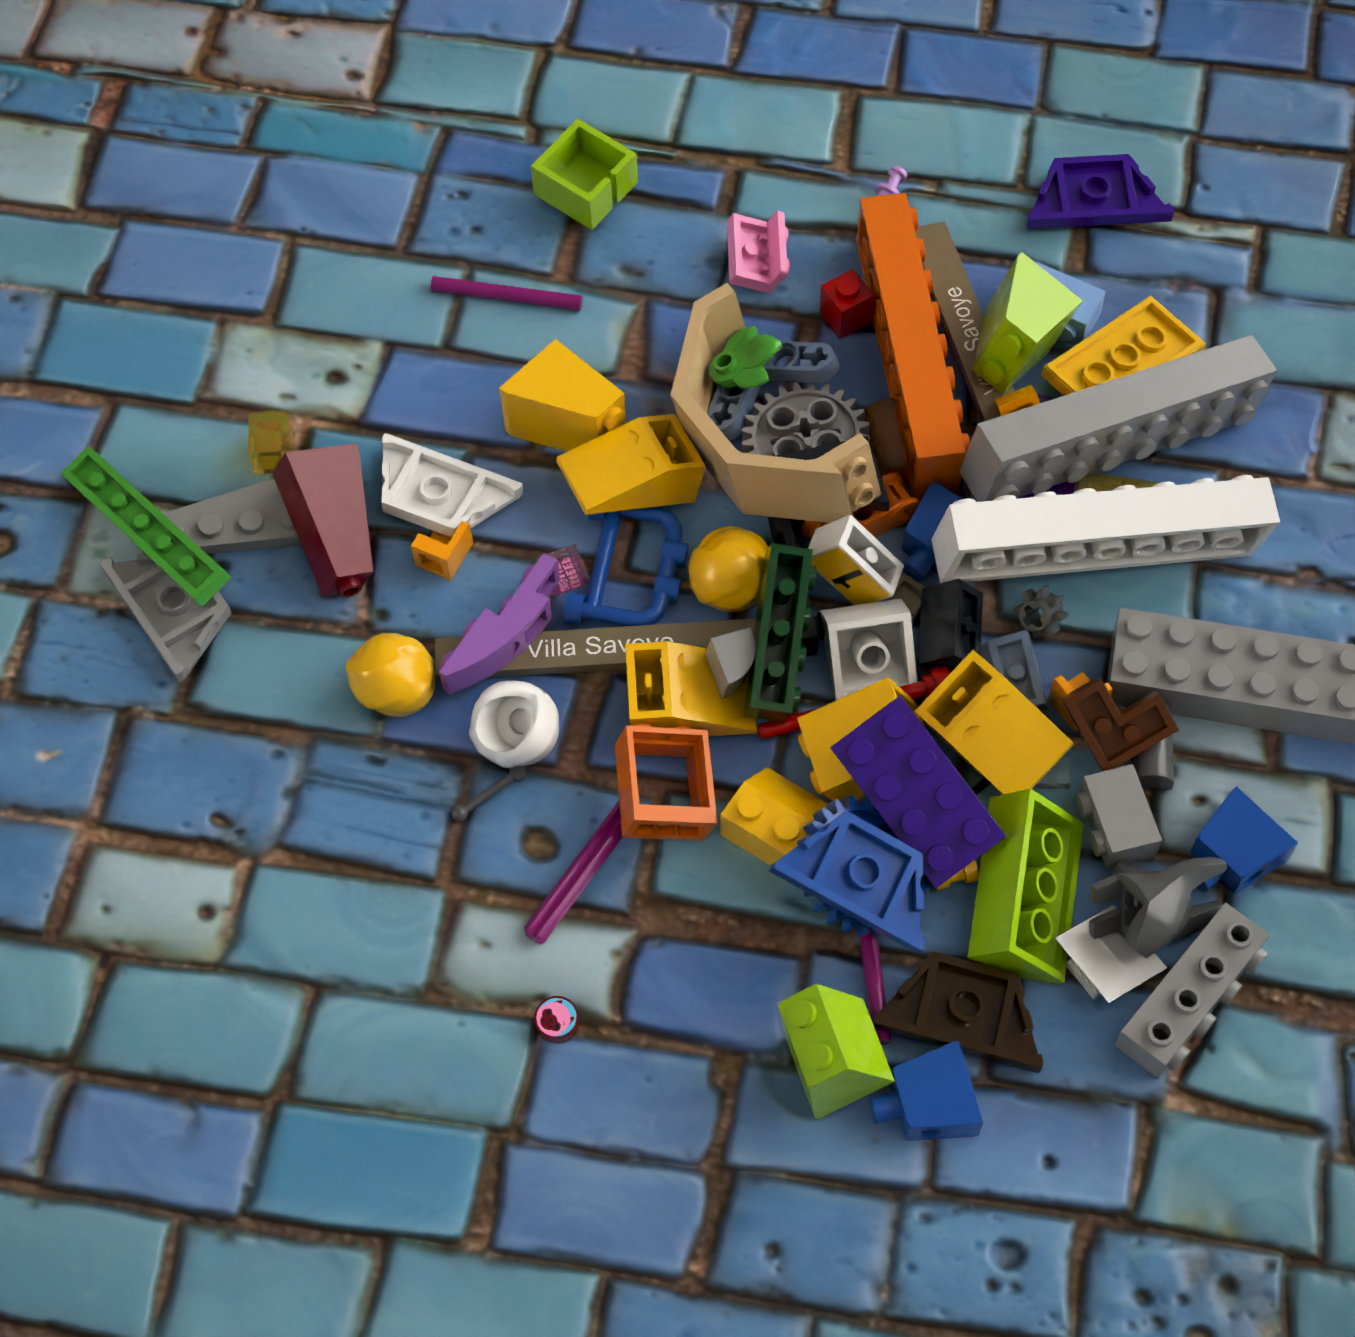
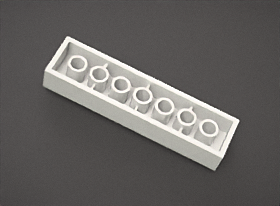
[931,475,1280,583]

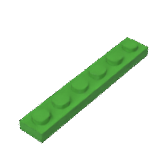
[61,446,231,607]

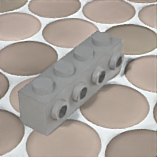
[1114,902,1270,1079]

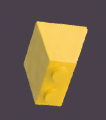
[499,339,626,452]
[797,677,925,801]

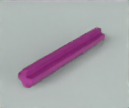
[524,801,622,944]

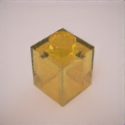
[248,409,295,474]

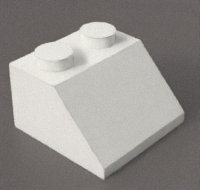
[820,598,917,701]

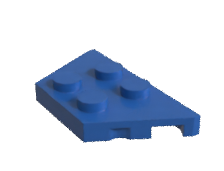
[768,811,925,953]

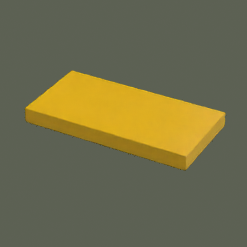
[1041,295,1206,396]

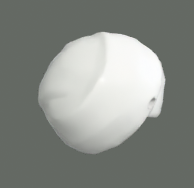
[469,681,559,768]

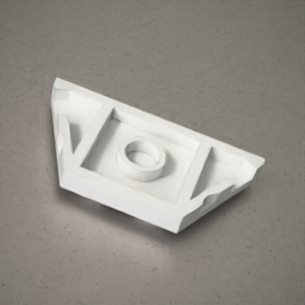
[382,433,523,538]

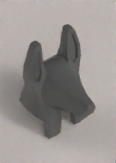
[1089,857,1227,958]

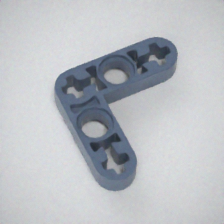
[707,341,840,441]

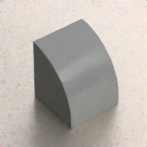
[705,627,756,699]

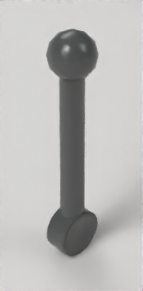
[451,766,526,822]

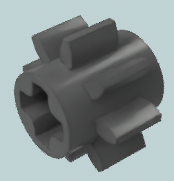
[1013,585,1069,639]

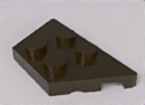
[872,951,1043,1073]

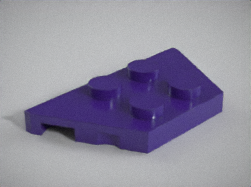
[1026,154,1174,229]

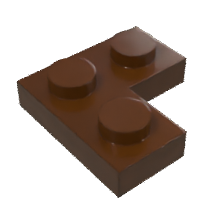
[1060,677,1179,771]

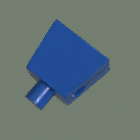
[902,481,962,581]
[1190,786,1298,893]
[869,1041,983,1141]

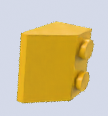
[720,767,828,866]

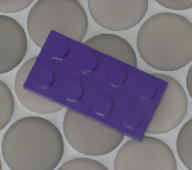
[830,695,1006,889]

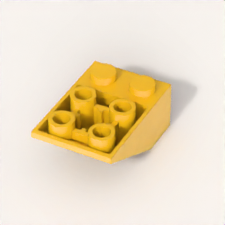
[556,414,706,515]
[625,641,757,737]
[914,650,1074,795]

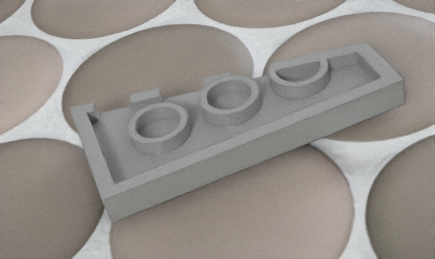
[163,479,301,554]

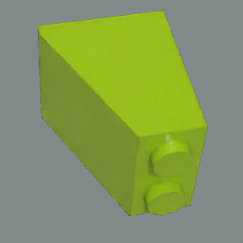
[972,252,1083,395]
[777,983,895,1119]

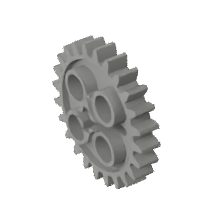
[741,382,870,456]

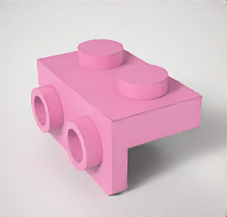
[727,211,790,294]

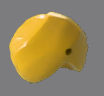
[688,526,769,613]
[345,633,436,717]

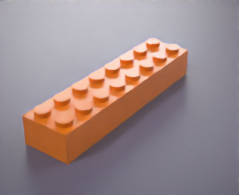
[857,193,970,500]

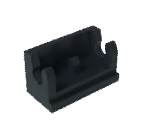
[918,578,983,673]

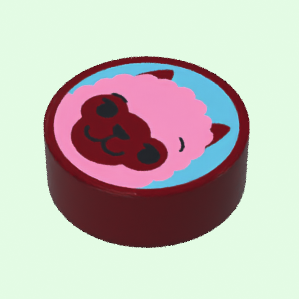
[534,996,579,1044]

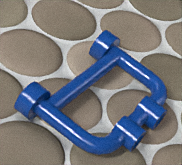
[564,507,689,626]

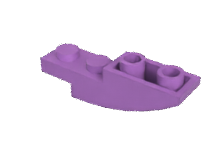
[439,553,560,695]

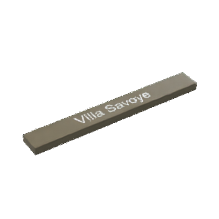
[915,221,1014,422]
[435,618,756,681]

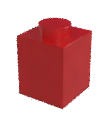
[819,269,875,339]

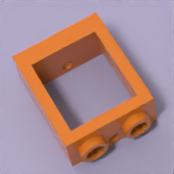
[614,723,717,841]

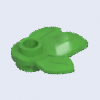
[708,326,782,389]

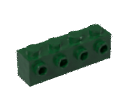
[743,543,816,723]

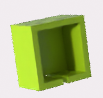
[531,118,638,230]

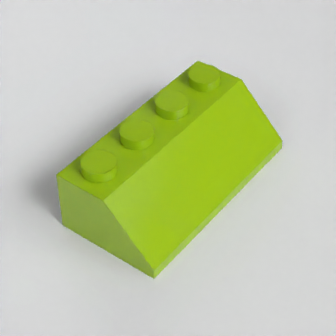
[967,788,1084,984]

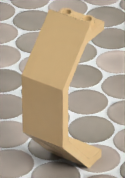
[671,283,882,523]

